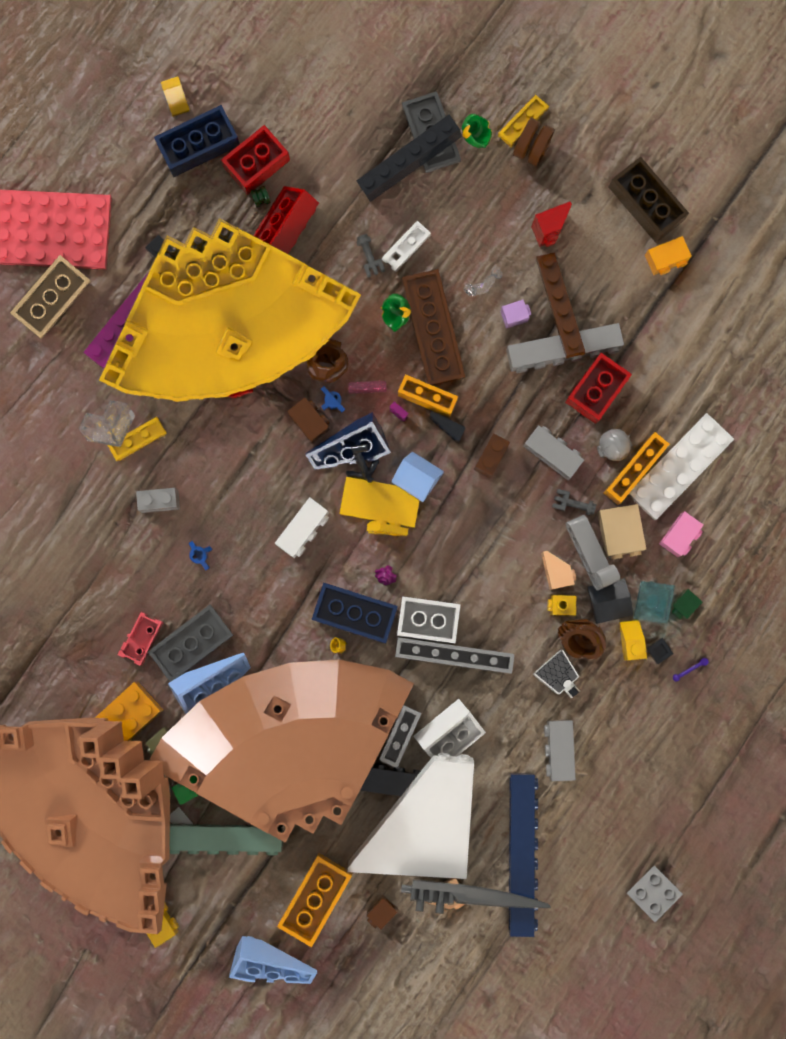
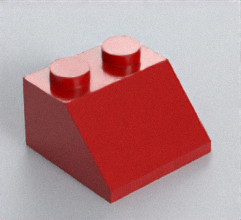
[531,201,572,247]

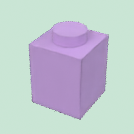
[500,300,531,329]

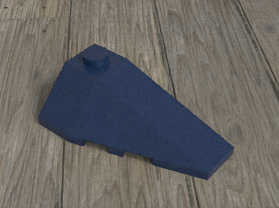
[305,412,391,470]

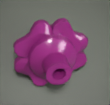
[375,565,397,586]

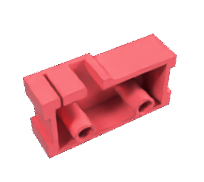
[118,612,164,666]

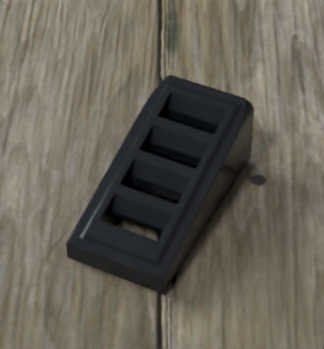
[429,411,466,444]

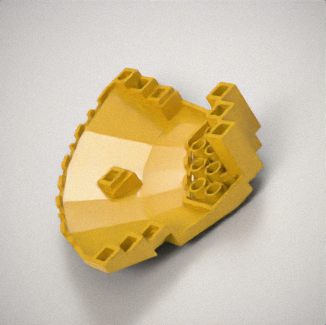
[99,218,361,402]

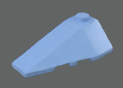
[168,653,251,714]
[229,936,317,984]

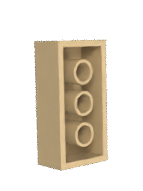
[10,255,90,340]

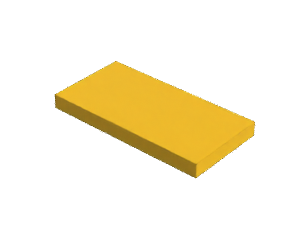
[339,477,420,528]

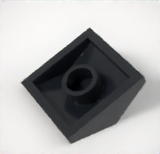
[587,578,634,624]

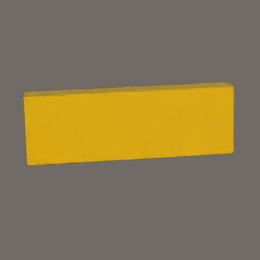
[498,95,549,147]
[107,416,167,462]

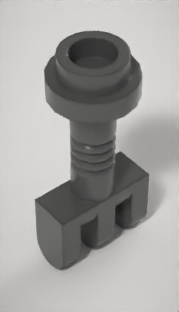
[356,234,385,278]
[552,489,597,516]

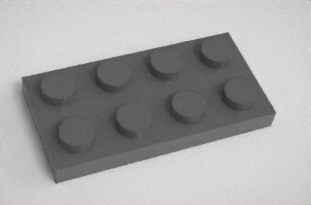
[402,91,461,173]
[148,605,234,682]

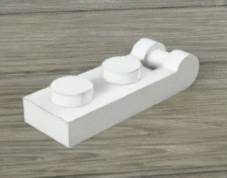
[382,221,431,272]

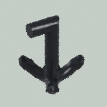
[346,443,380,483]

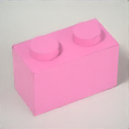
[659,511,703,557]

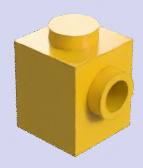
[547,595,576,616]

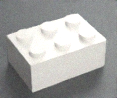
[397,596,461,644]

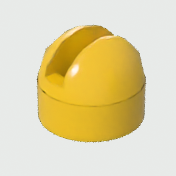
[330,637,347,653]

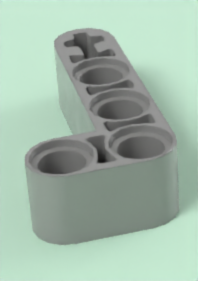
[566,515,620,590]

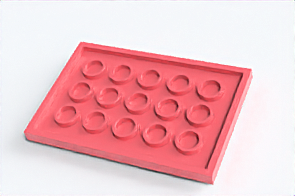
[0,190,112,270]

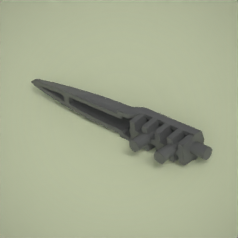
[401,880,551,914]

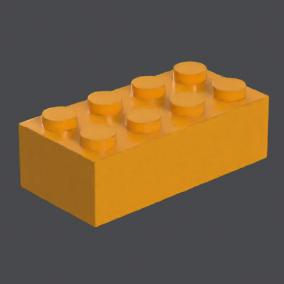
[95,682,164,741]
[277,853,352,947]

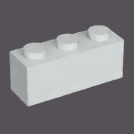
[275,497,329,558]

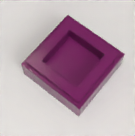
[390,402,409,422]

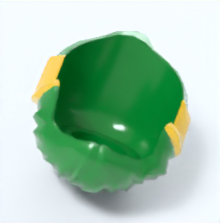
[462,113,492,148]
[381,293,411,332]

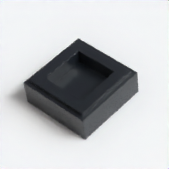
[646,638,673,665]

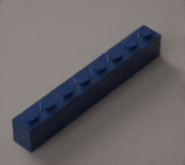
[509,773,538,937]

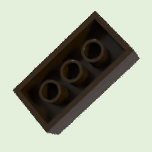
[608,156,689,243]

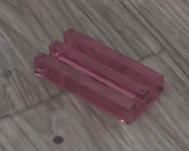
[348,381,387,394]

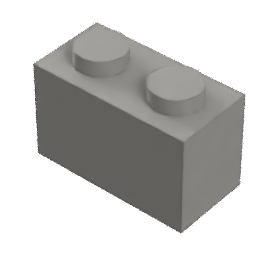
[136,488,180,513]

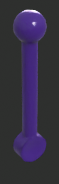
[673,658,709,682]

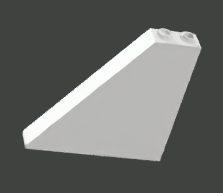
[348,753,474,879]

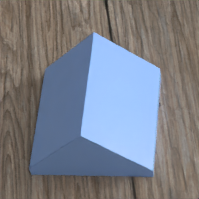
[391,452,444,502]

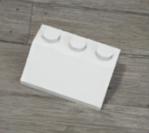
[414,699,486,758]

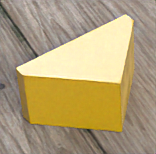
[161,76,190,117]

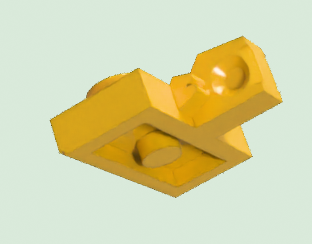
[367,520,409,536]

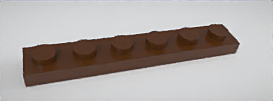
[536,252,585,359]

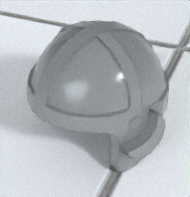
[597,429,632,461]

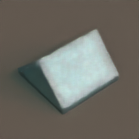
[633,581,675,625]

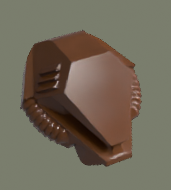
[305,339,349,383]
[558,619,606,659]

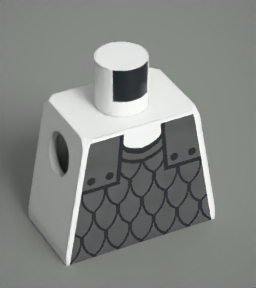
[533,650,580,698]

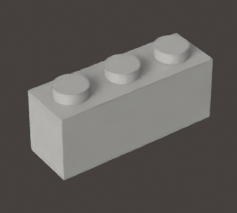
[523,425,584,480]
[379,705,421,768]
[544,720,576,781]

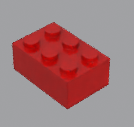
[221,125,290,195]
[565,353,632,424]

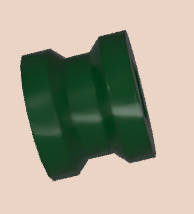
[250,186,271,208]

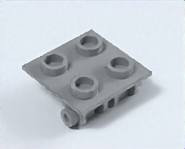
[627,866,683,923]

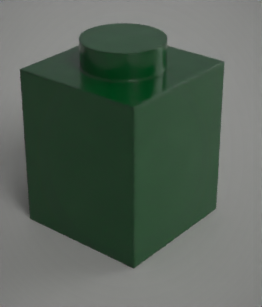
[669,589,703,620]

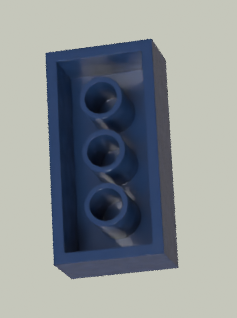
[154,105,240,178]
[311,582,398,644]

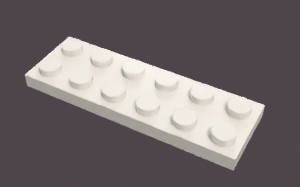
[628,413,734,520]

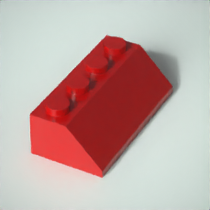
[253,186,319,254]

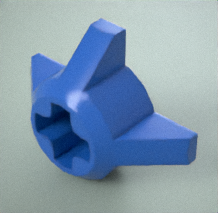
[321,386,345,413]
[189,541,212,571]

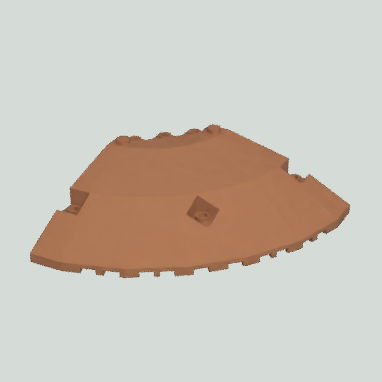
[149,660,414,843]
[0,718,170,934]

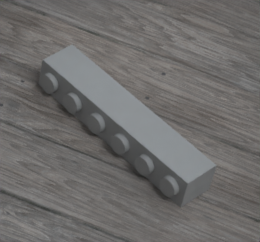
[506,323,624,373]
[395,637,514,674]

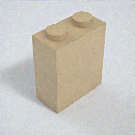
[597,504,646,560]

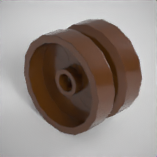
[513,117,555,167]

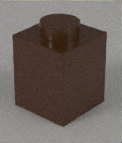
[367,895,398,930]

